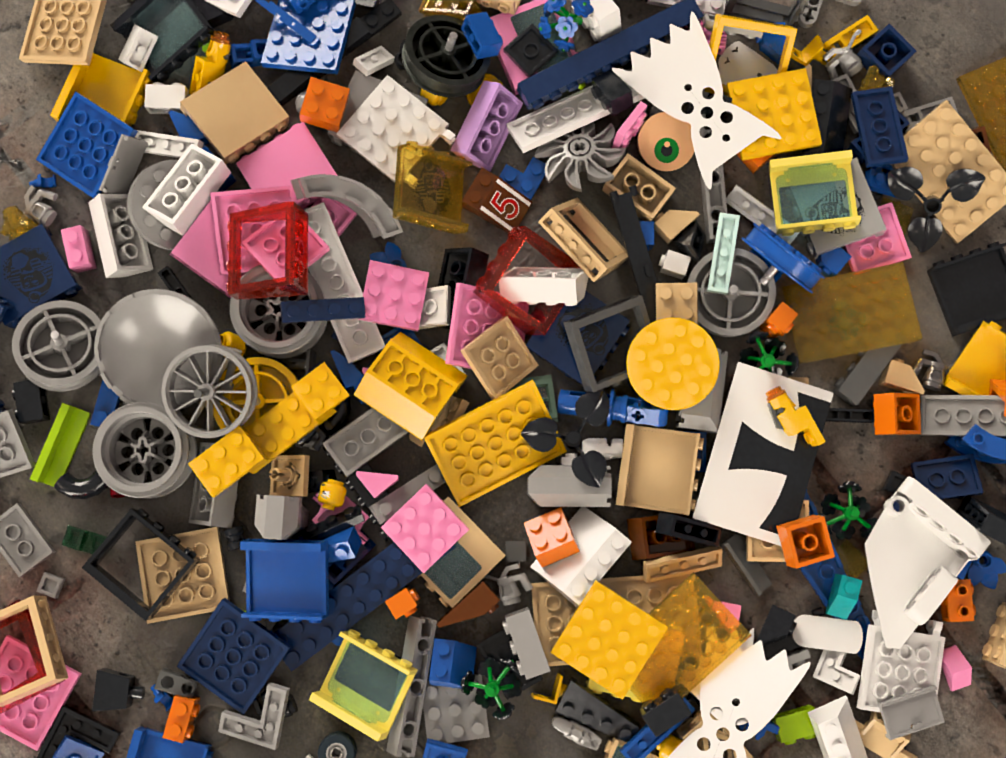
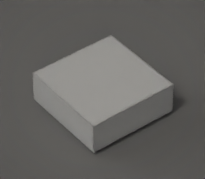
[36,572,65,599]

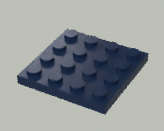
[177,598,292,715]

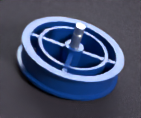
[741,223,826,293]

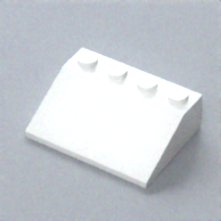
[530,507,632,608]

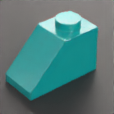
[825,574,863,619]

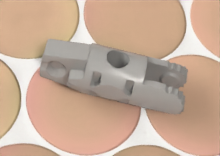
[551,715,602,751]

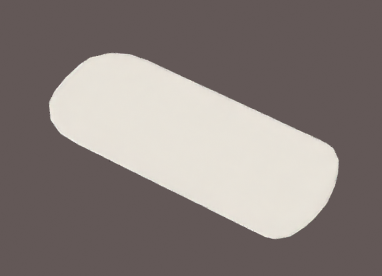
[792,615,863,654]

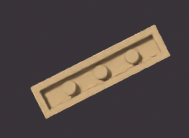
[643,546,722,583]

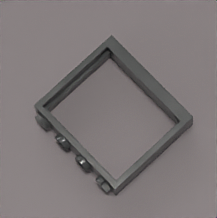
[724,0,810,26]
[563,295,650,392]

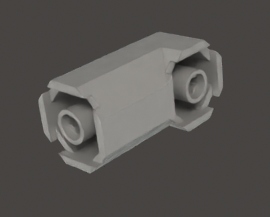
[675,349,728,434]
[527,465,612,507]
[254,495,309,540]

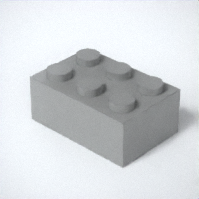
[502,607,550,680]

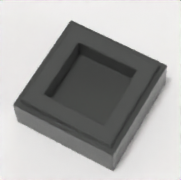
[505,541,526,562]

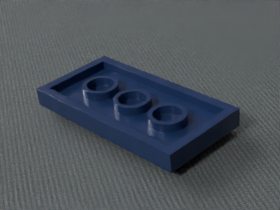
[851,86,909,168]

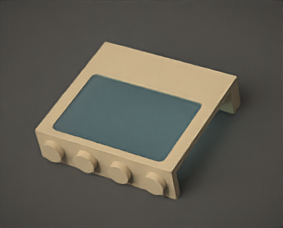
[418,496,506,608]

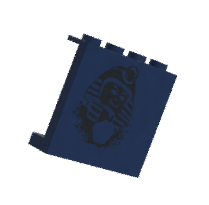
[0,224,83,328]
[526,291,630,389]

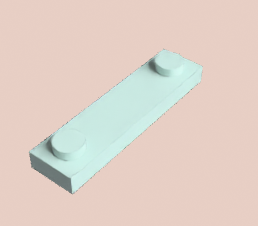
[707,212,740,295]

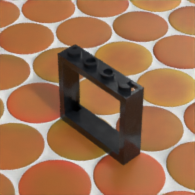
[957,496,1006,545]
[82,508,200,621]

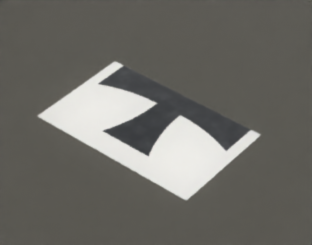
[692,362,834,546]

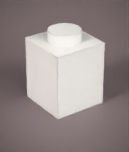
[658,250,691,280]

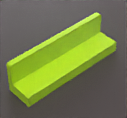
[30,403,91,487]

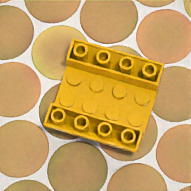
[354,332,467,441]

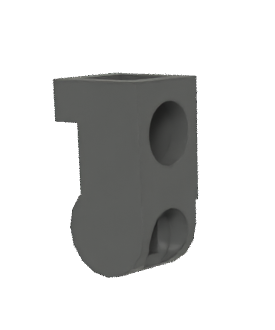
[154,667,198,698]

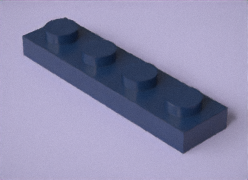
[280,297,365,323]

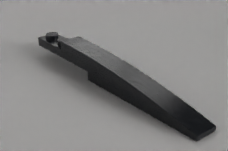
[267,0,402,106]

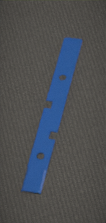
[255,0,317,43]

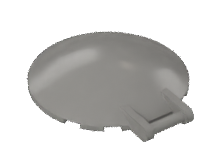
[94,289,242,408]

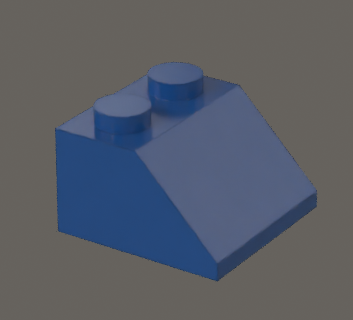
[429,638,477,688]

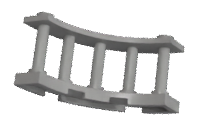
[290,174,403,239]

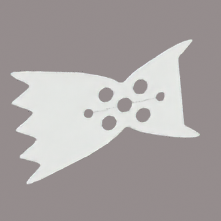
[612,12,782,190]
[667,624,811,758]

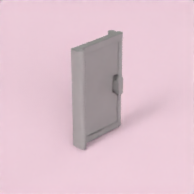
[99,134,148,194]
[878,685,945,740]

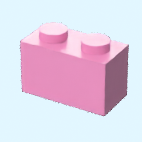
[61,225,96,273]

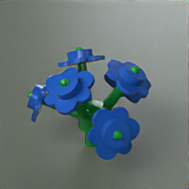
[539,0,594,52]

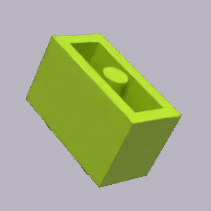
[771,705,816,745]

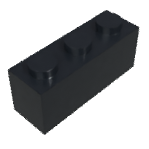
[655,512,722,548]

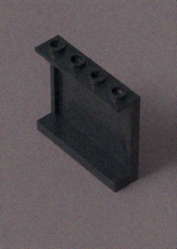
[927,241,1006,337]

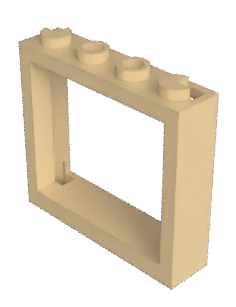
[538,197,628,282]
[0,595,68,707]

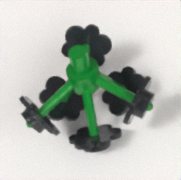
[739,330,799,376]
[820,481,878,540]
[461,657,522,720]

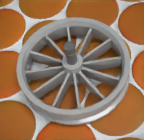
[161,345,258,438]

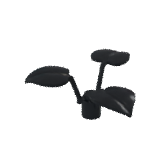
[888,167,986,253]
[521,391,609,488]

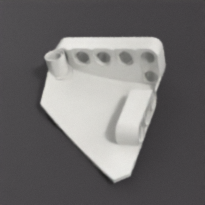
[865,477,991,649]

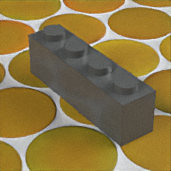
[833,327,904,407]

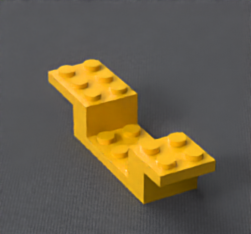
[188,362,350,498]

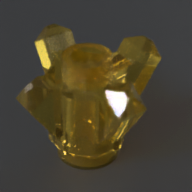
[858,65,895,91]
[0,206,38,241]

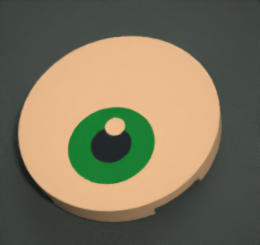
[637,112,694,172]

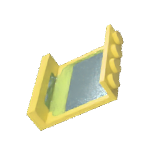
[768,150,861,236]
[309,629,418,742]

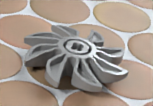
[535,122,626,192]

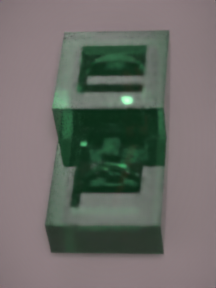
[61,525,107,554]

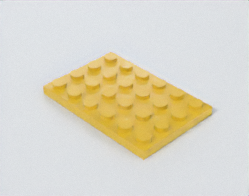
[424,380,567,507]

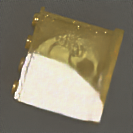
[393,141,472,235]

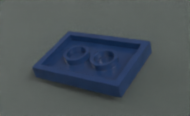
[911,454,984,500]

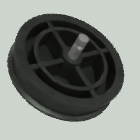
[402,15,490,98]

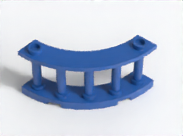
[944,424,1006,464]

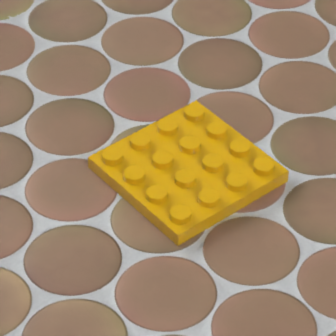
[726,68,822,161]
[550,580,668,700]

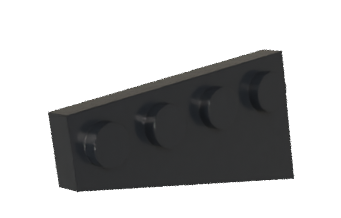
[555,676,640,742]

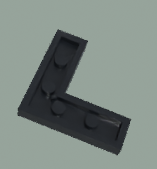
[37,705,121,758]

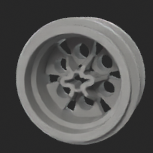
[230,265,328,359]
[93,402,197,499]

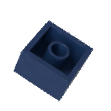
[857,23,916,85]

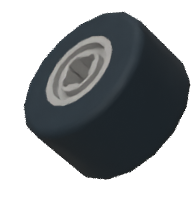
[318,731,357,758]

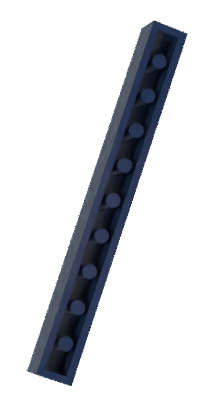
[517,0,704,110]

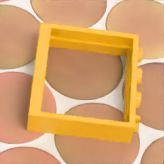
[704,14,798,96]

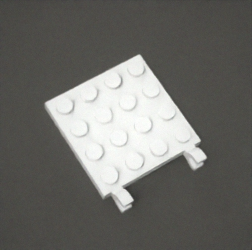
[336,75,456,189]
[856,610,945,712]

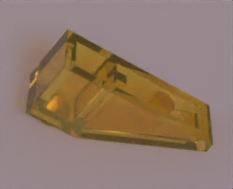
[418,0,482,21]

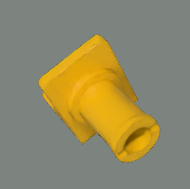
[790,35,831,66]
[531,673,567,704]

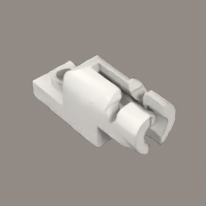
[561,438,623,465]

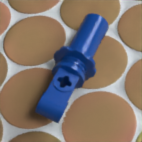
[557,388,669,427]

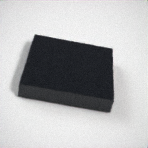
[503,24,559,78]

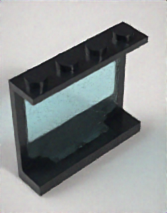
[110,0,217,83]

